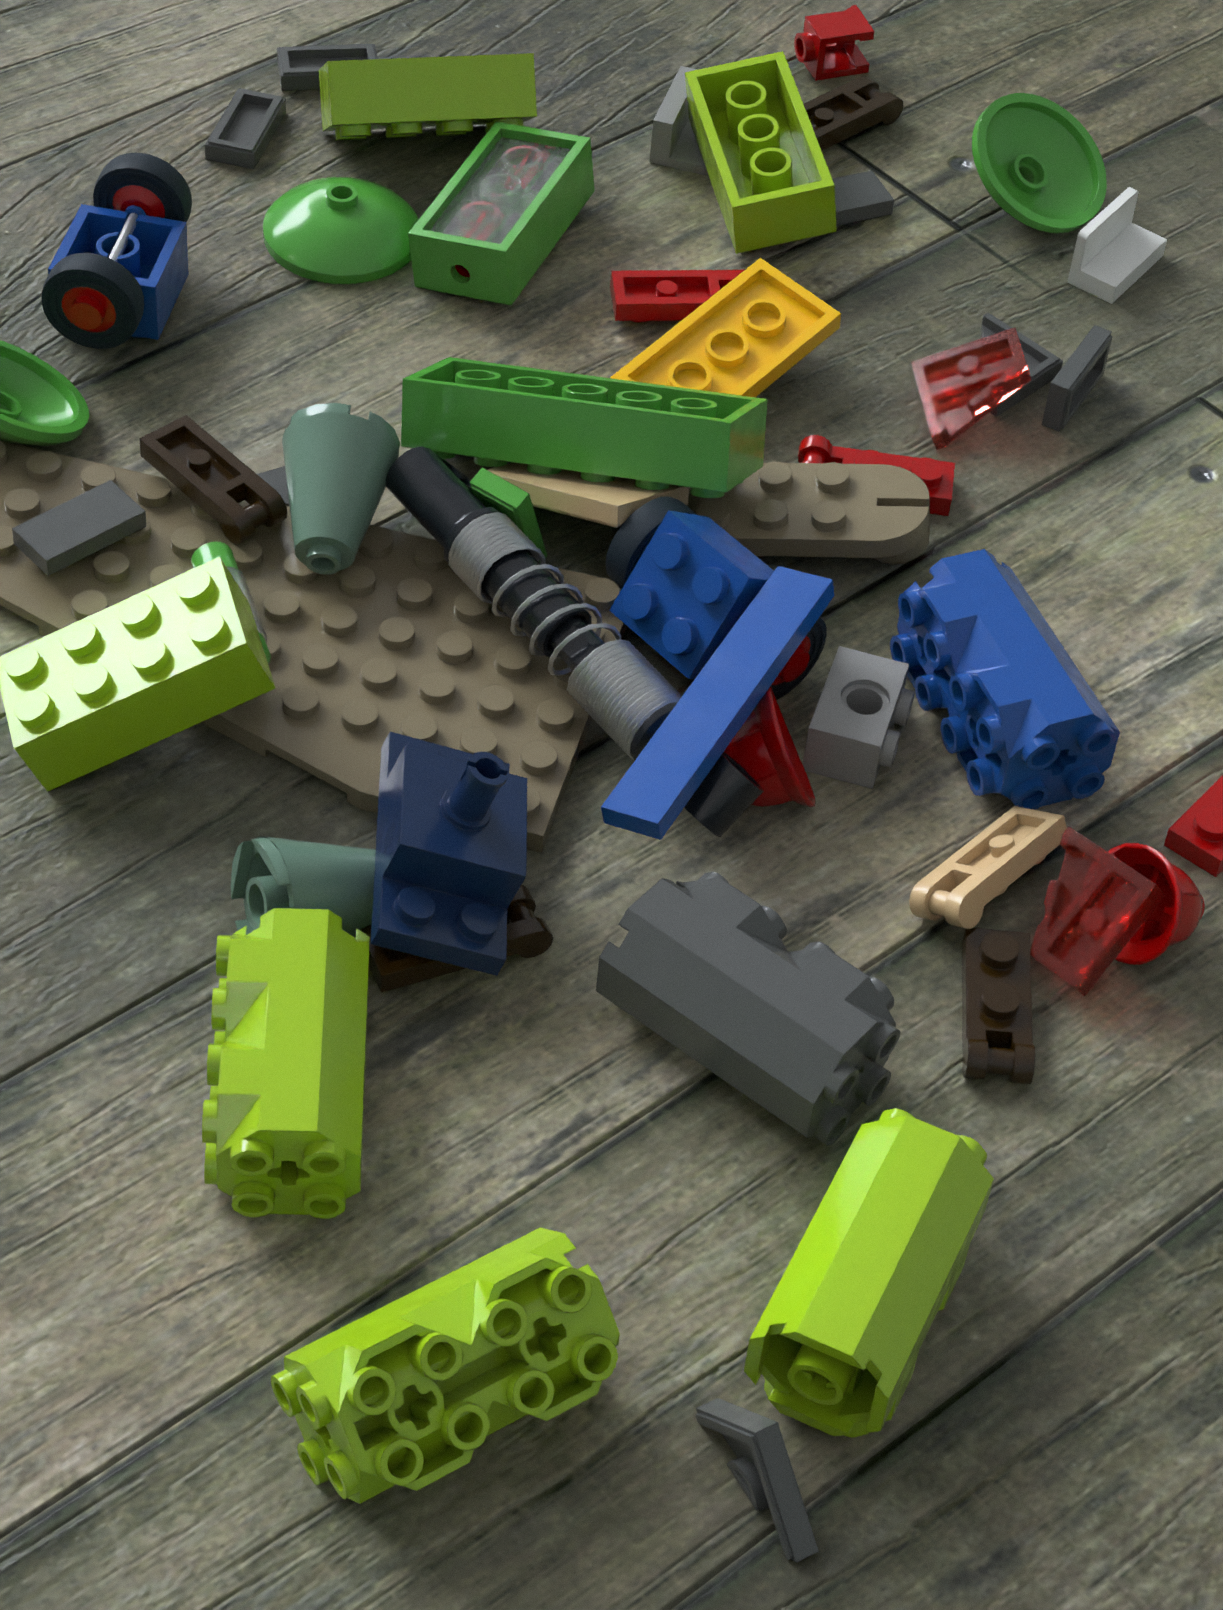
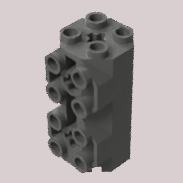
[596,872,900,1146]

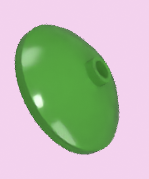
[972,93,1107,233]
[263,177,419,284]
[0,340,89,446]

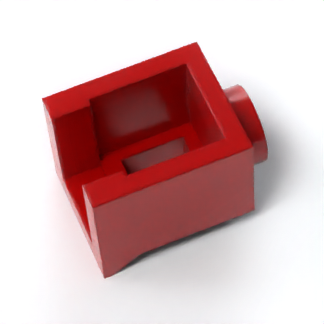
[794,5,875,81]

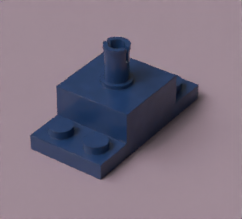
[371,732,527,976]

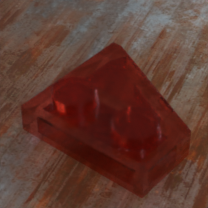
[911,327,1032,450]
[1030,826,1166,997]

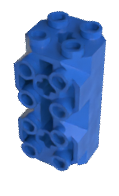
[890,549,1120,810]

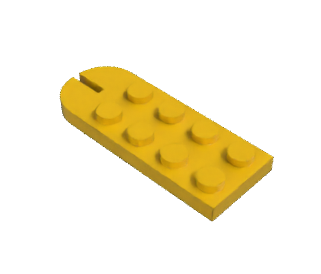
[610,258,841,397]

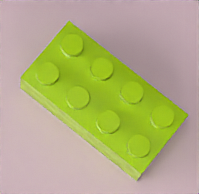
[685,51,837,254]
[319,53,537,140]
[0,557,276,792]

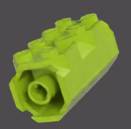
[202,908,370,1219]
[744,1108,994,1438]
[271,1227,620,1504]

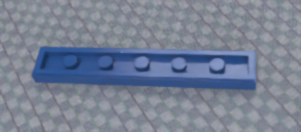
[601,566,835,840]

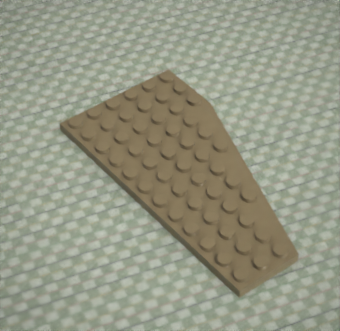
[0,441,627,853]

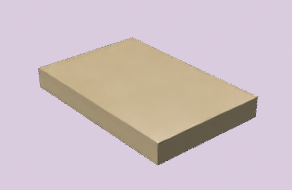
[487,462,689,528]

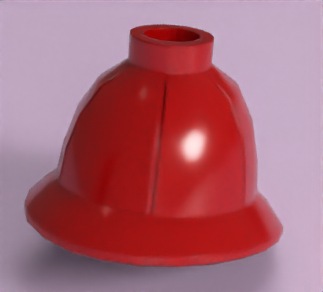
[724,686,816,808]
[1083,843,1205,965]

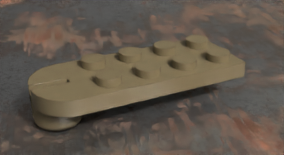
[687,462,930,565]

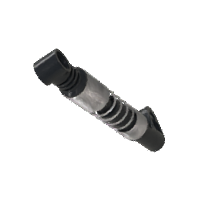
[386,446,764,837]

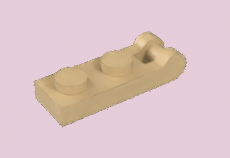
[909,806,1069,929]

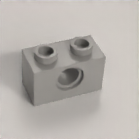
[803,646,915,789]

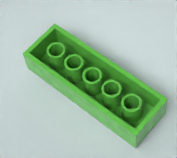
[401,357,768,498]

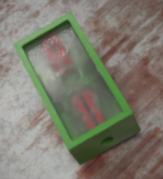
[408,121,595,305]

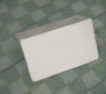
[1067,187,1167,304]

